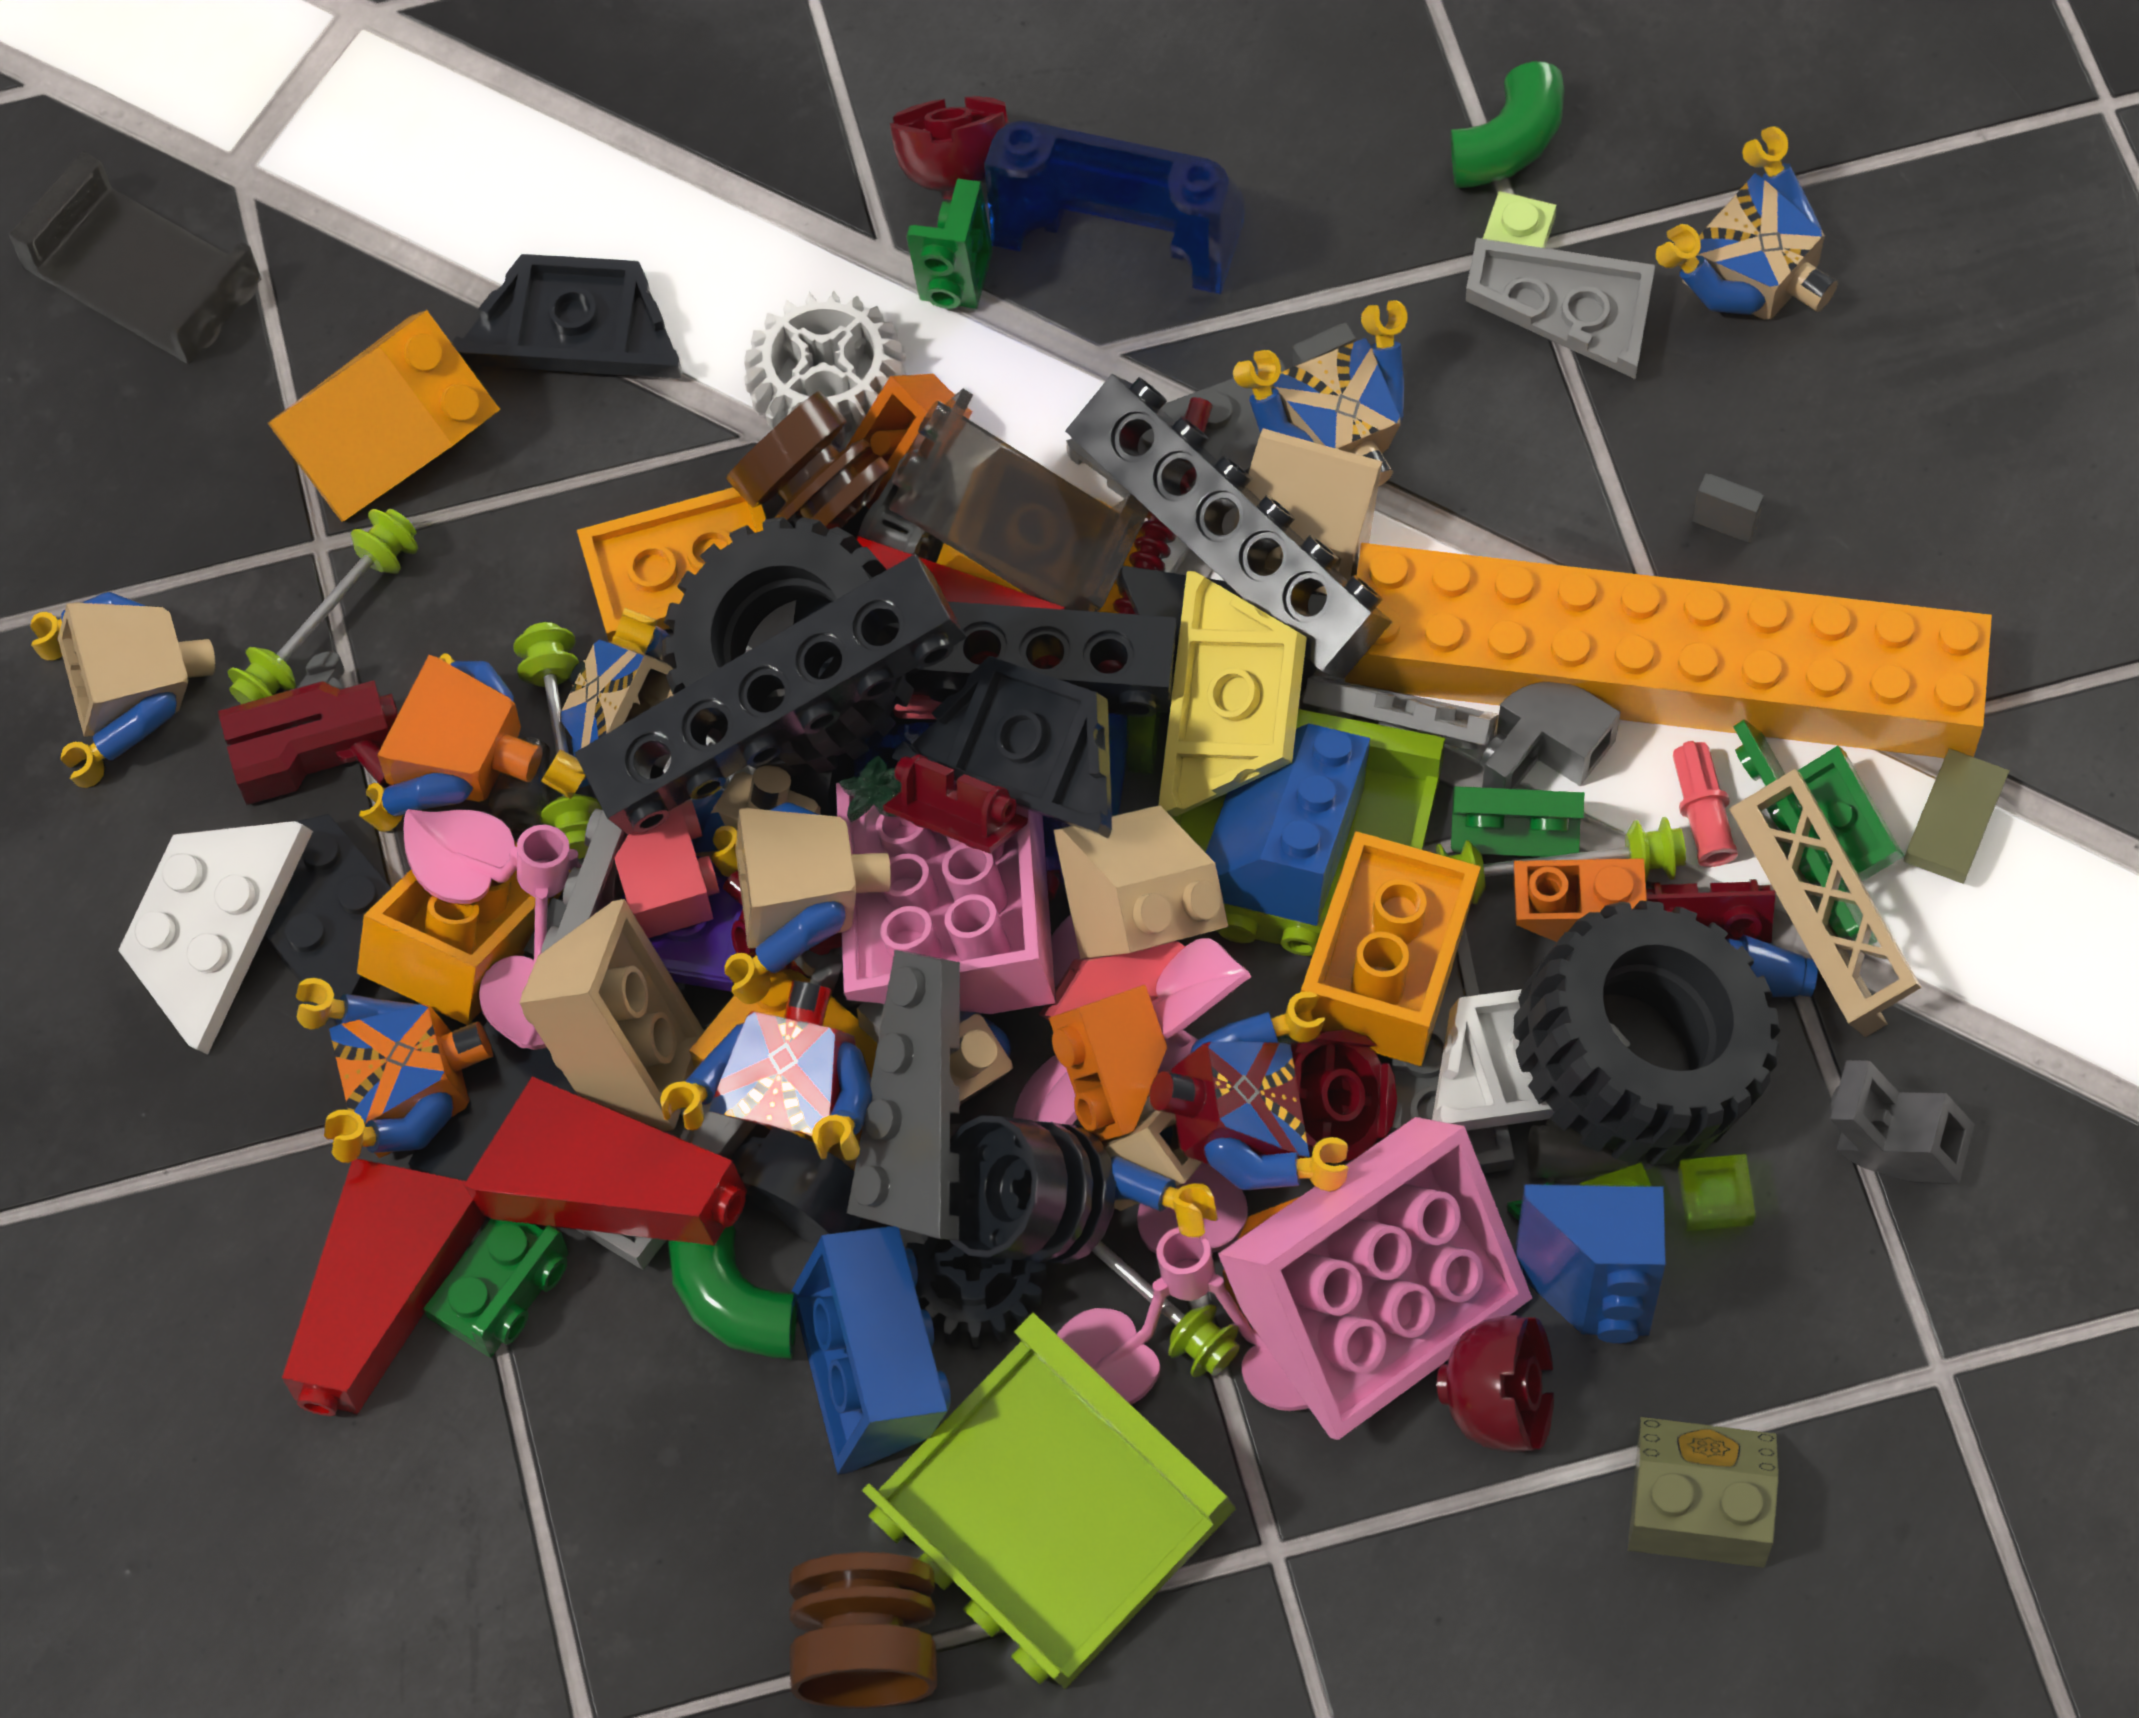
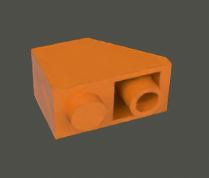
[1513,858,1647,942]
[1049,984,1167,1142]

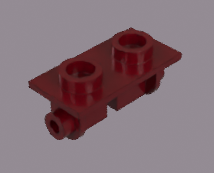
[883,754,1028,854]
[1646,879,1775,943]

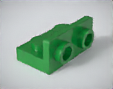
[906,179,993,309]
[1451,786,1585,857]
[423,1219,569,1358]

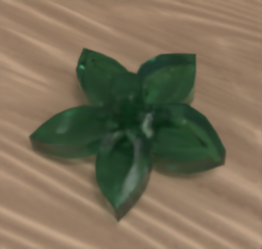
[839,756,901,822]

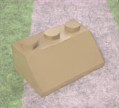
[519,899,704,1131]

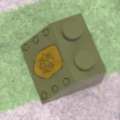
[1628,1417,1778,1568]

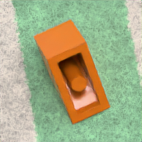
[846,374,973,509]

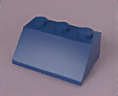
[1205,723,1370,926]
[1515,1185,1665,1343]
[791,1226,951,1475]

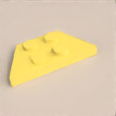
[1158,571,1307,816]

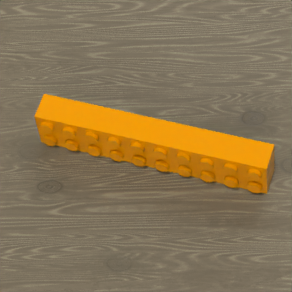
[1344,543,1992,758]

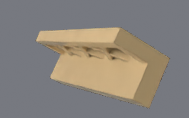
[1729,768,1922,1037]

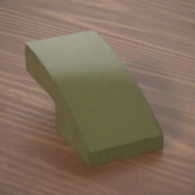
[1903,748,2010,884]

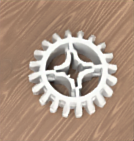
[743,290,907,447]

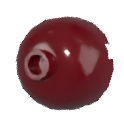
[890,96,1010,200]
[1290,1029,1398,1161]
[1437,1316,1554,1452]

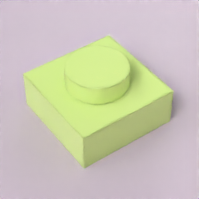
[1483,191,1556,248]

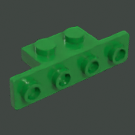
[1733,719,1904,945]

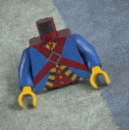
[1150,991,1349,1192]

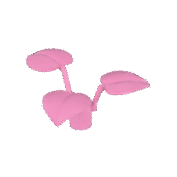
[404,809,611,1050]
[1013,914,1251,1125]
[1057,1162,1309,1411]

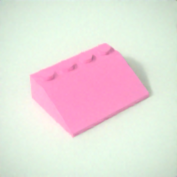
[836,773,1056,1014]
[1218,1117,1532,1440]

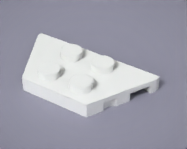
[118,821,313,1055]
[1432,989,1631,1131]

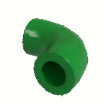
[1451,62,1565,189]
[668,1225,797,1359]

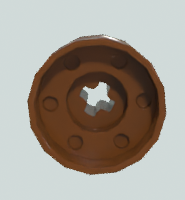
[725,391,892,530]
[789,1552,937,1709]

